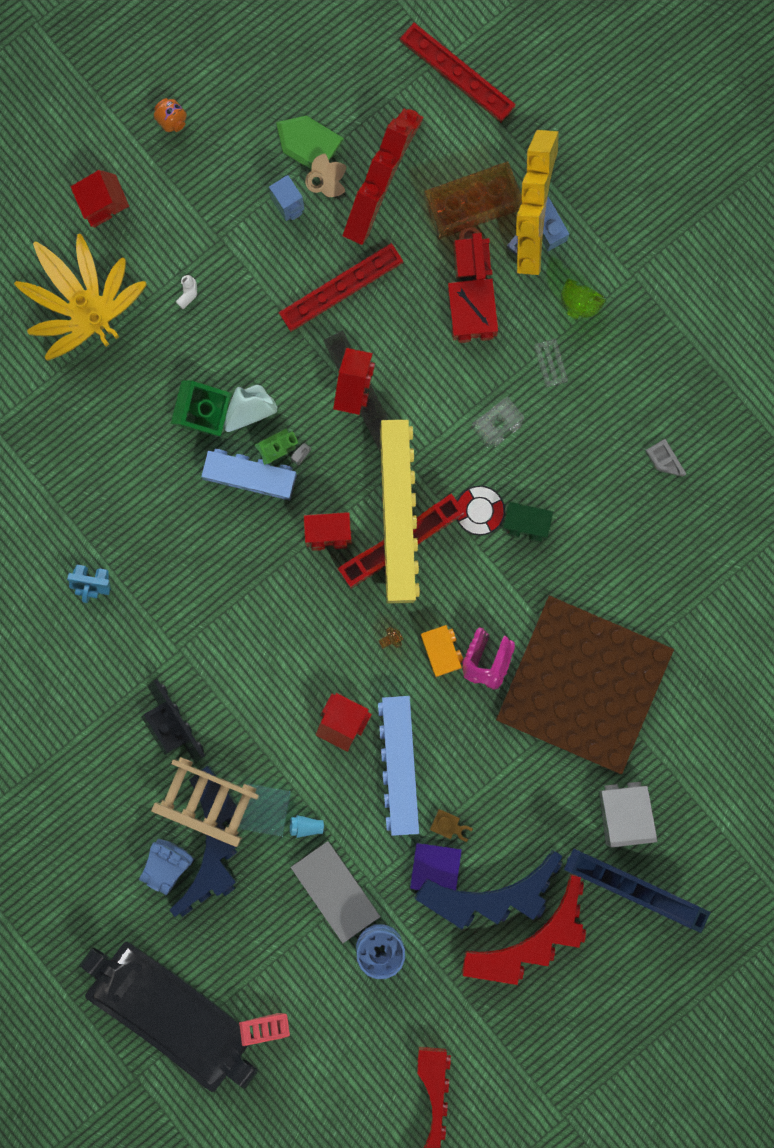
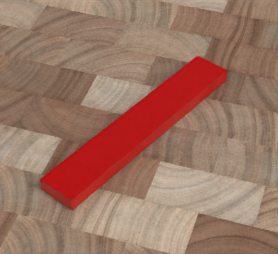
[400,23,516,123]
[278,243,403,332]

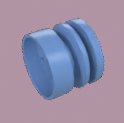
[356,924,405,979]

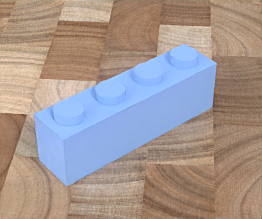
[201,449,297,501]

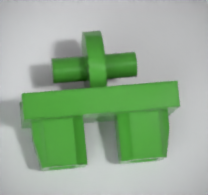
[255,428,298,465]

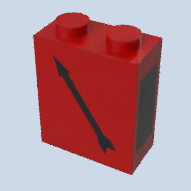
[447,278,498,343]

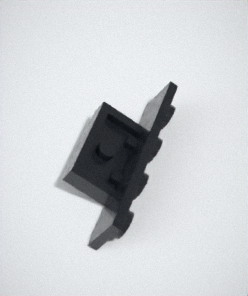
[141,679,205,764]

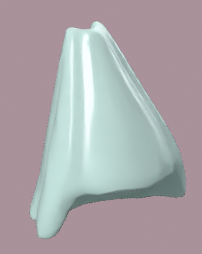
[223,385,278,432]

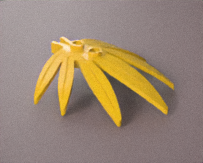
[14,234,147,361]

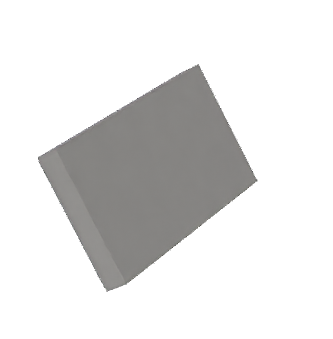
[290,841,380,943]

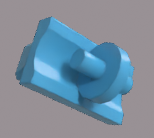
[67,565,111,603]

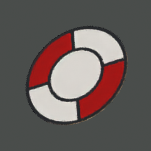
[457,486,505,536]

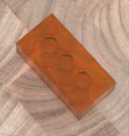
[424,161,522,239]

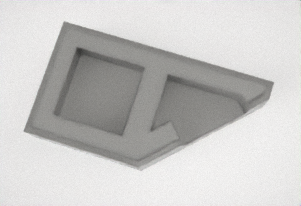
[645,439,686,477]

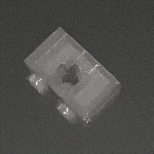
[471,396,524,448]

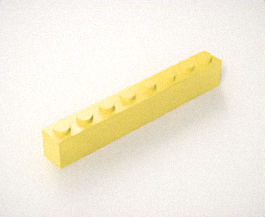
[380,420,420,604]

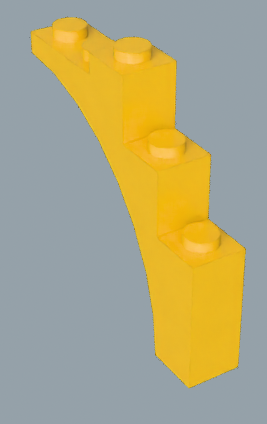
[516,130,559,275]

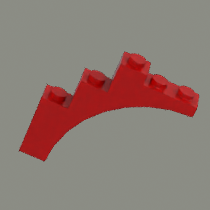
[342,108,424,245]
[462,874,586,985]

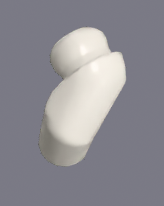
[175,275,197,309]

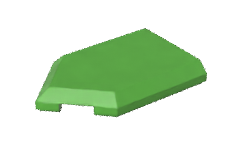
[276,115,344,170]

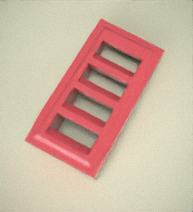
[239,1013,290,1046]

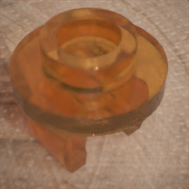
[378,627,403,649]

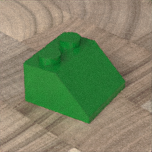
[170,380,232,436]

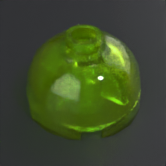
[561,278,607,320]

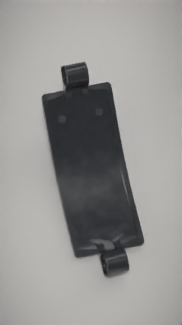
[78,941,259,1092]

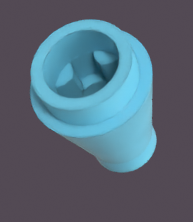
[290,815,324,838]

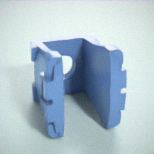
[139,839,194,895]

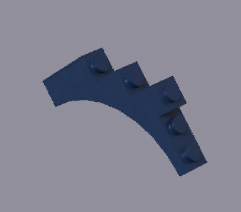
[169,766,238,917]
[564,849,711,933]
[414,850,563,929]

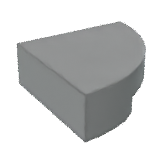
[291,443,311,465]

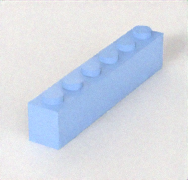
[378,696,419,836]

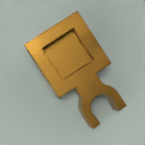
[430,809,473,842]

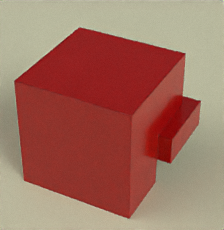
[70,170,129,228]
[453,233,493,280]
[315,693,372,752]

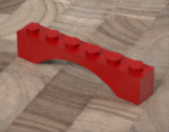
[338,493,464,589]
[417,1047,451,1148]

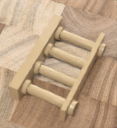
[151,757,260,847]

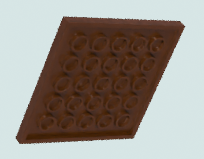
[496,596,674,775]

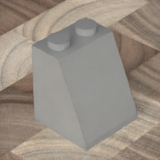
[599,782,657,847]

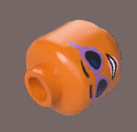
[154,98,187,132]

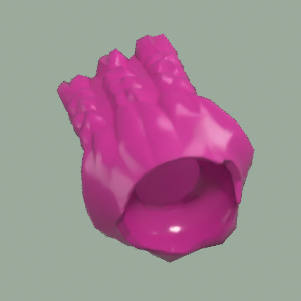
[463,627,515,690]

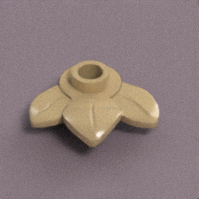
[305,154,346,197]

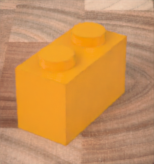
[420,625,463,678]

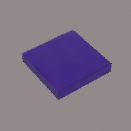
[410,843,462,890]

